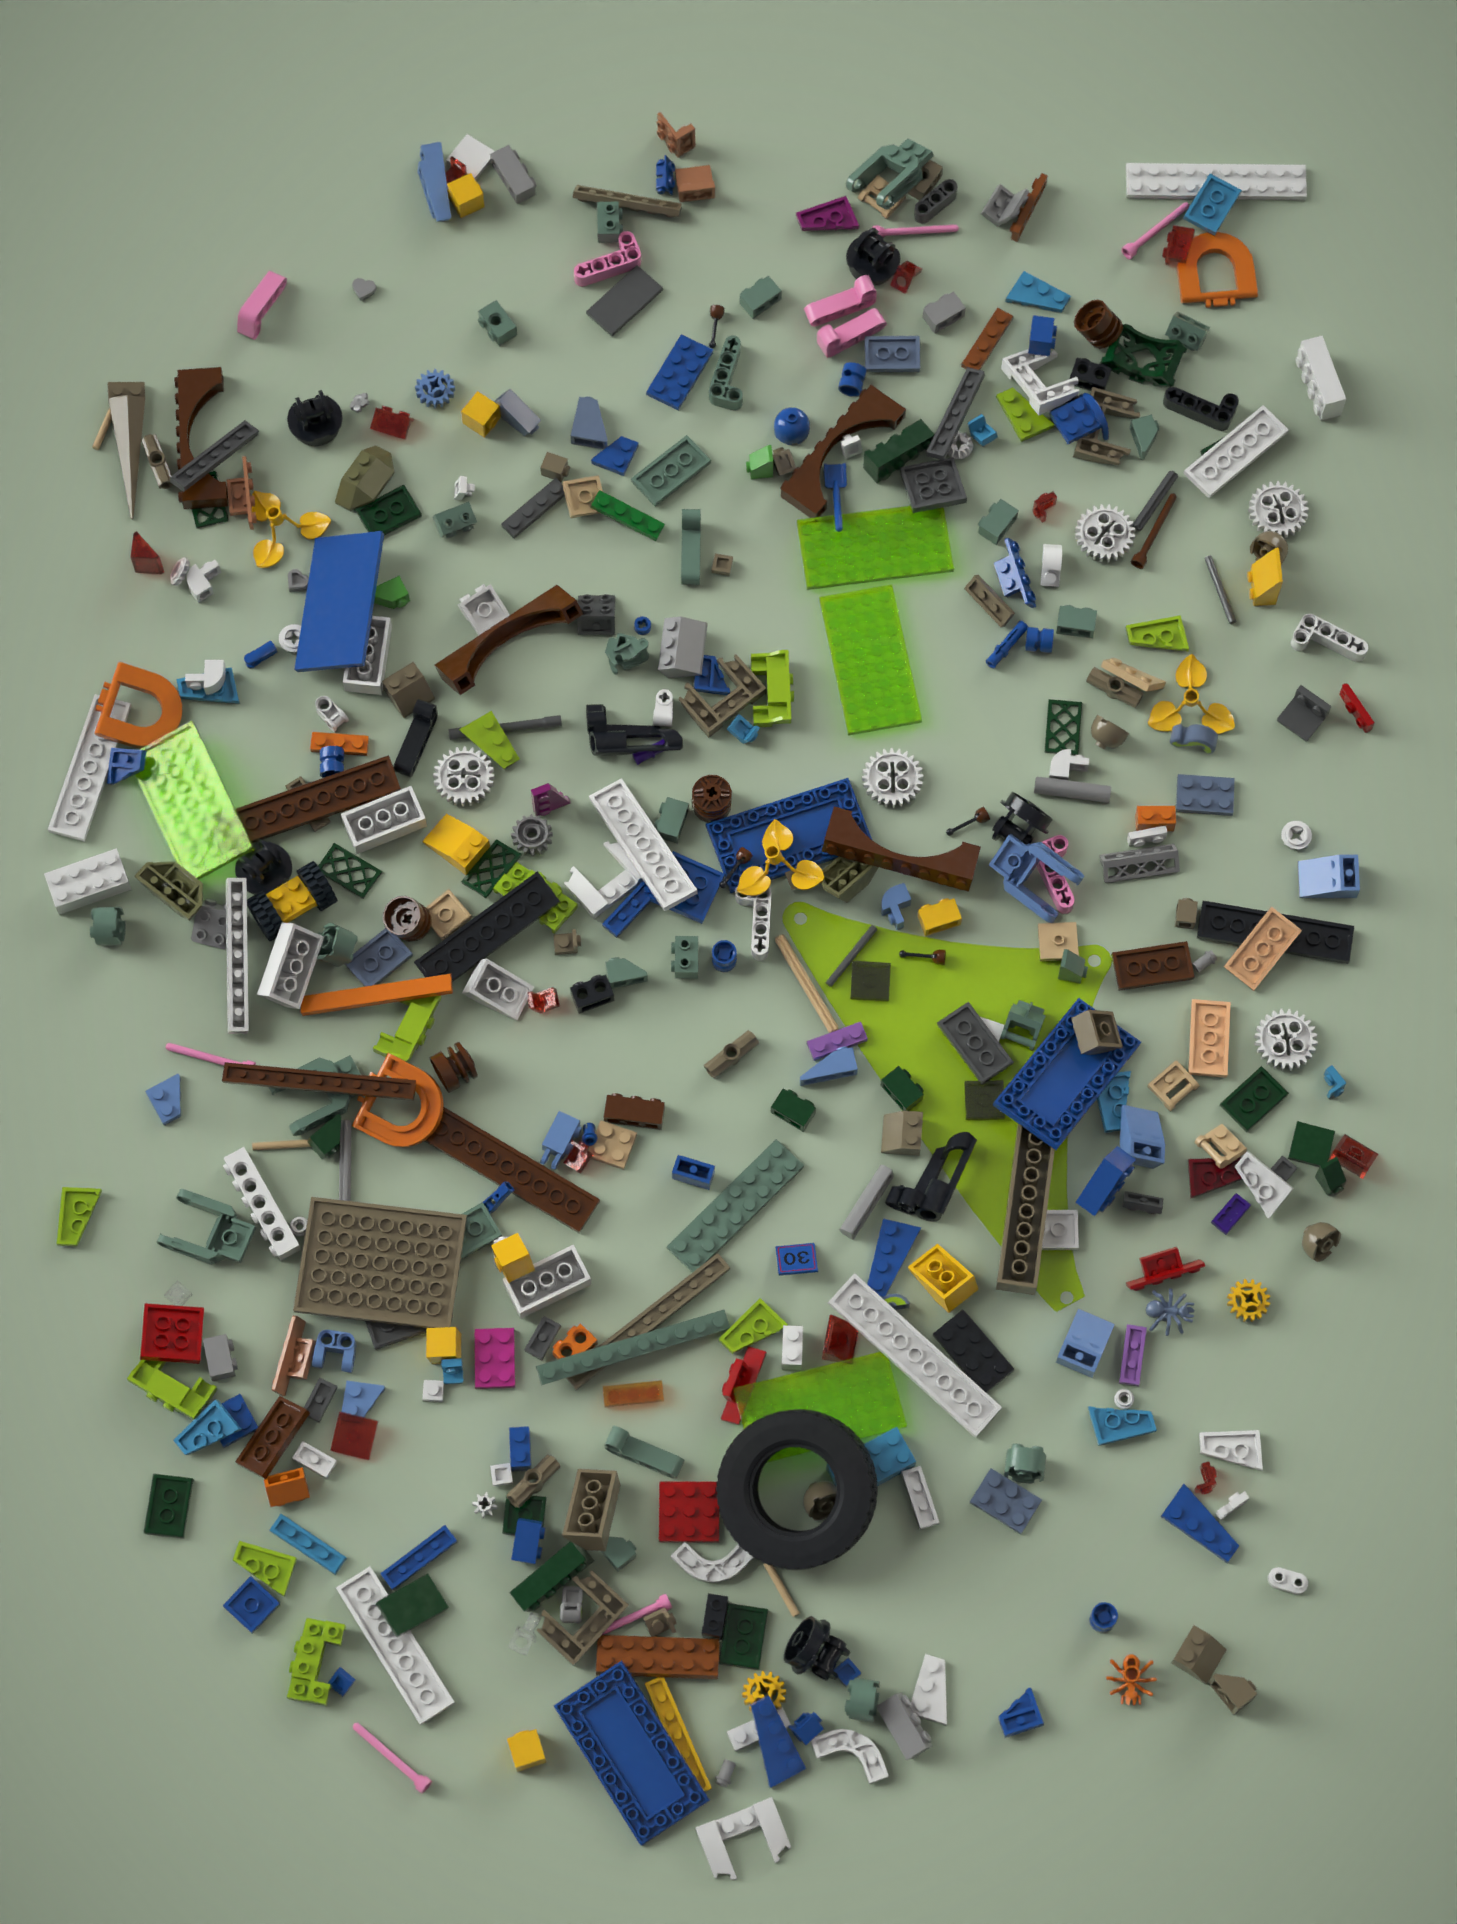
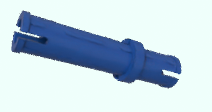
[985,621,1028,669]

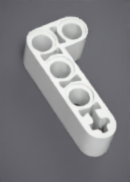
[1291,614,1368,662]
[735,886,771,961]

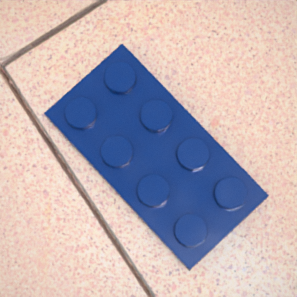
[646,334,713,411]

